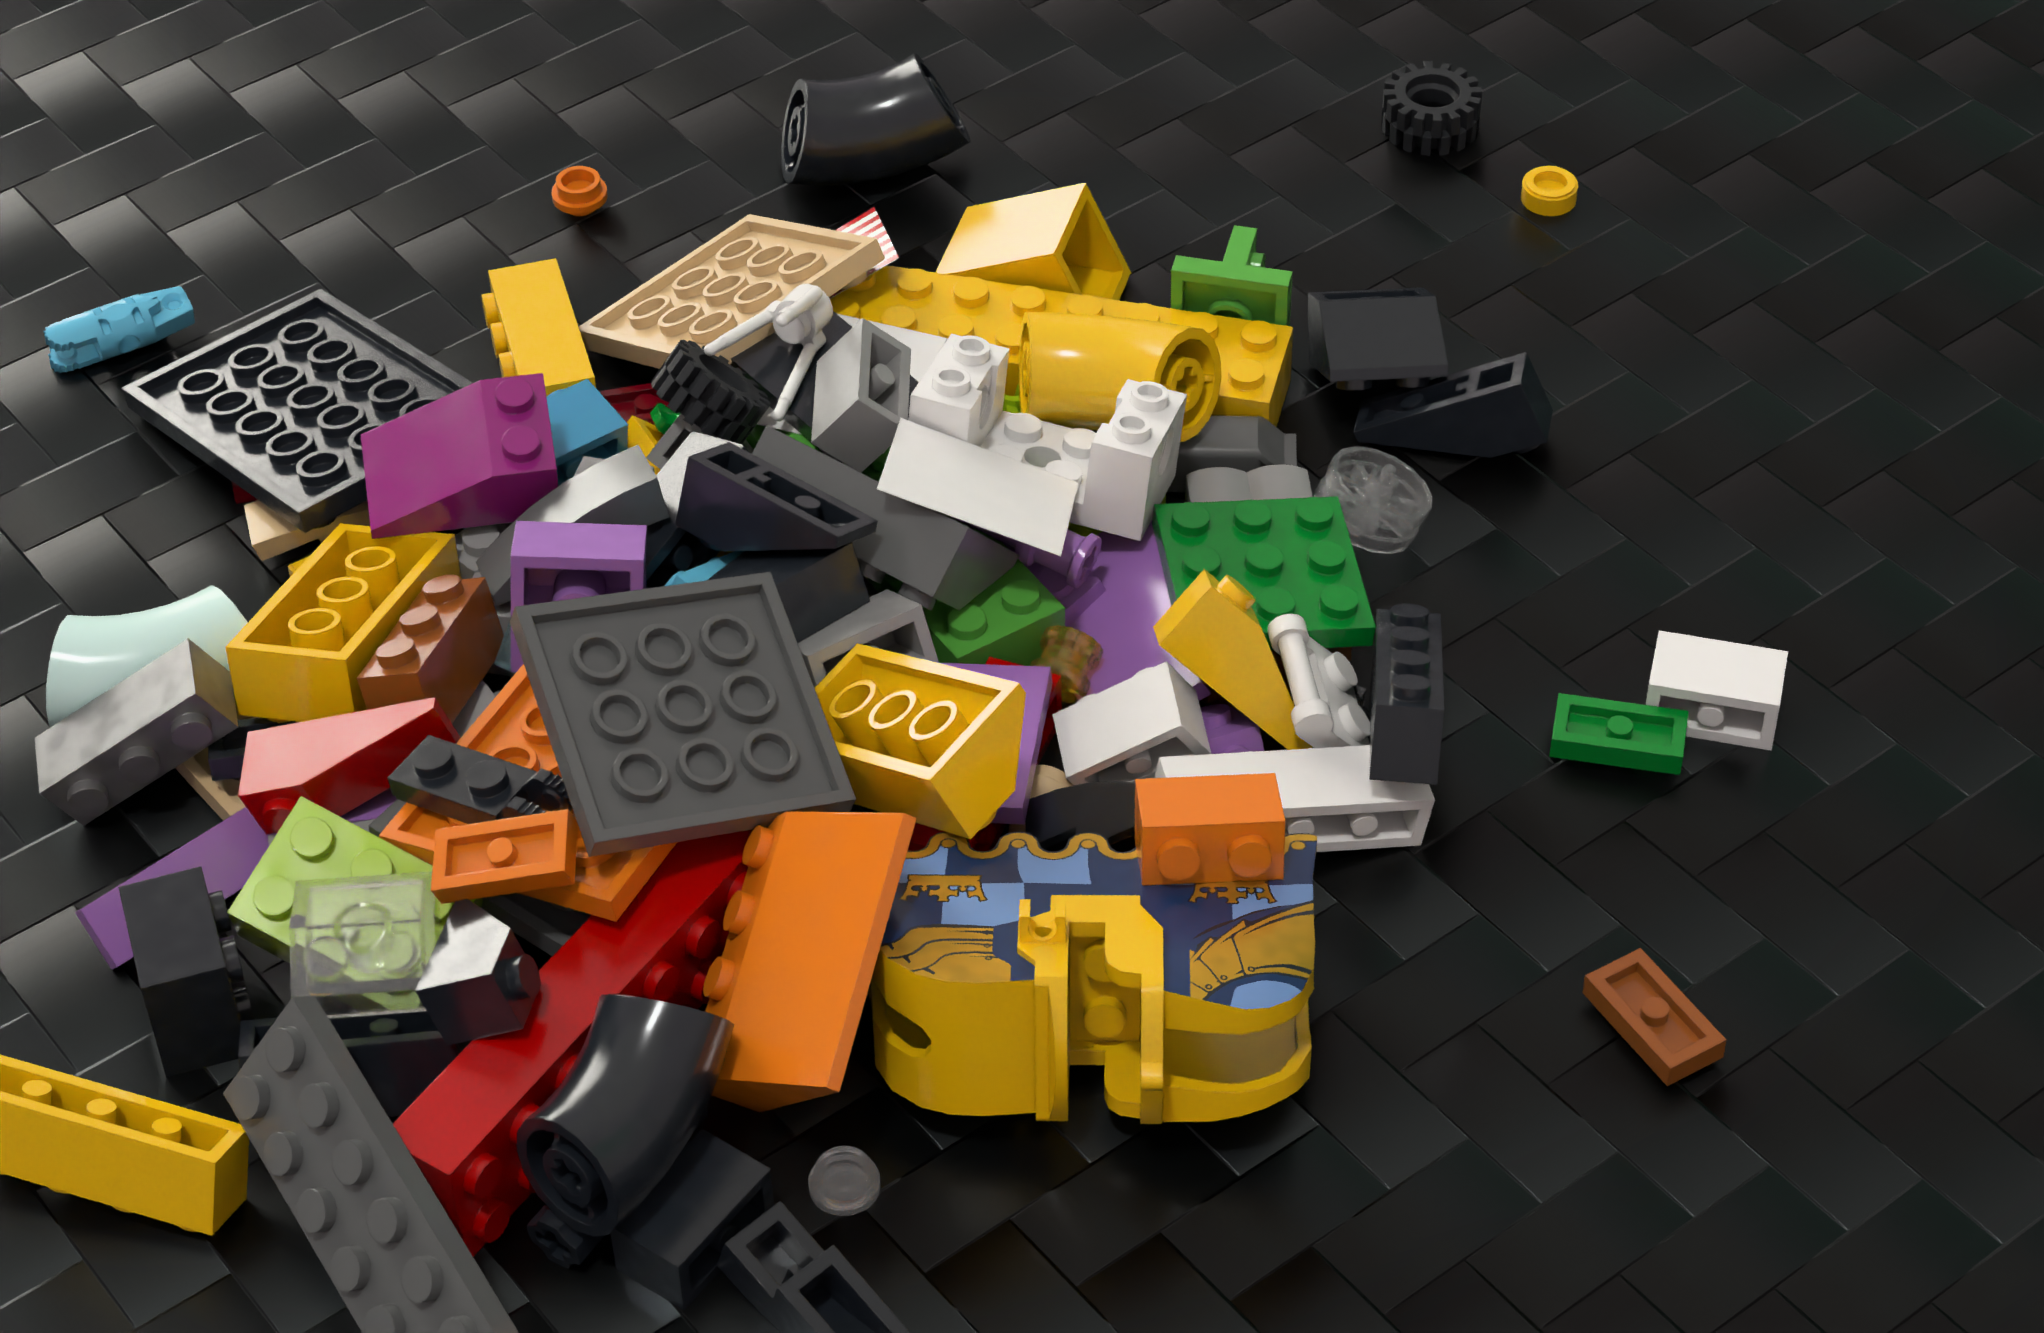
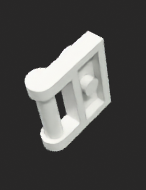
[1267,614,1370,748]

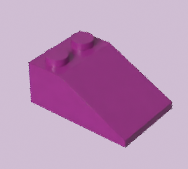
[361,373,558,539]

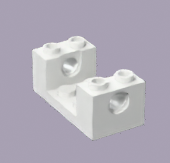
[908,333,1187,541]

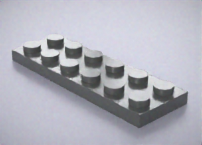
[223,996,519,1333]

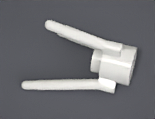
[704,284,833,421]

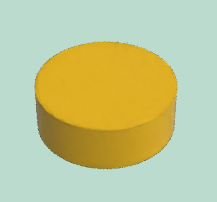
[1521,166,1578,216]

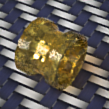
[1030,625,1104,703]

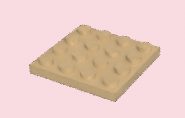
[579,214,885,369]

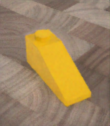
[1153,569,1312,750]

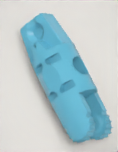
[44,286,195,373]

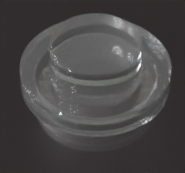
[808,1146,881,1216]

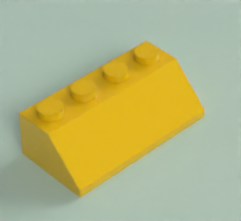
[815,643,1026,839]

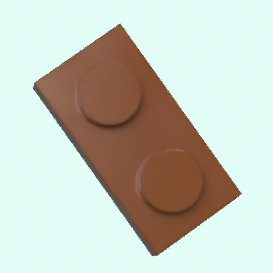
[1582,948,1727,1086]

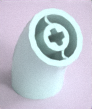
[46,585,248,728]

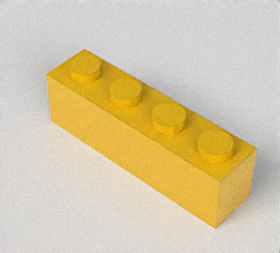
[481,258,596,397]
[0,1055,249,1236]

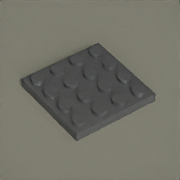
[510,572,856,857]

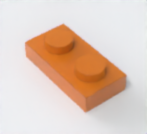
[431,809,578,904]

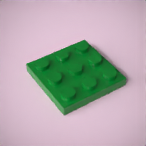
[1152,496,1376,651]

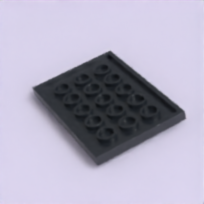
[122,289,472,533]

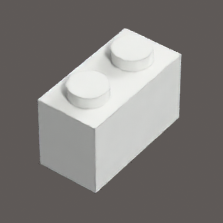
[1646,631,1788,751]
[1052,661,1211,785]

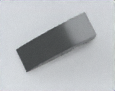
[476,445,669,606]

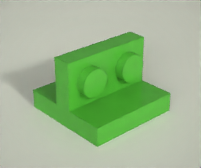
[1171,225,1293,326]

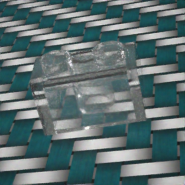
[289,871,441,1018]

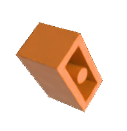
[1135,773,1285,886]

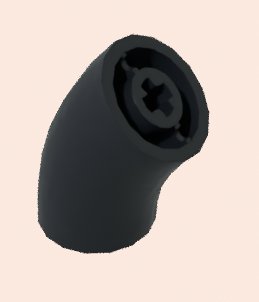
[781,53,971,186]
[517,994,734,1237]

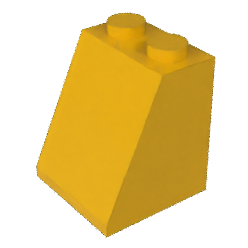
[935,183,1131,300]

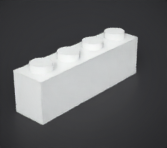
[1154,745,1435,852]

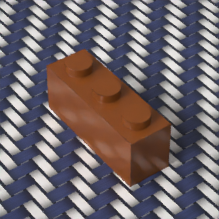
[357,574,507,724]

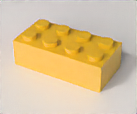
[225,523,461,723]

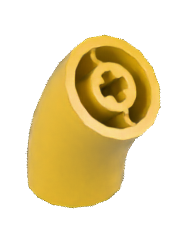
[1019,312,1222,442]

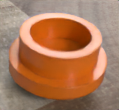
[551,166,608,216]

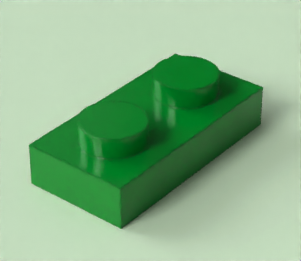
[1549,693,1688,775]

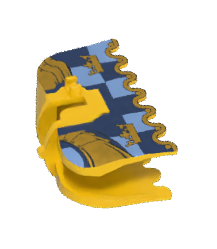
[868,832,1317,1124]

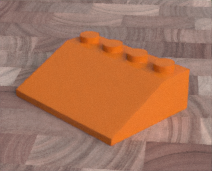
[703,811,917,1113]

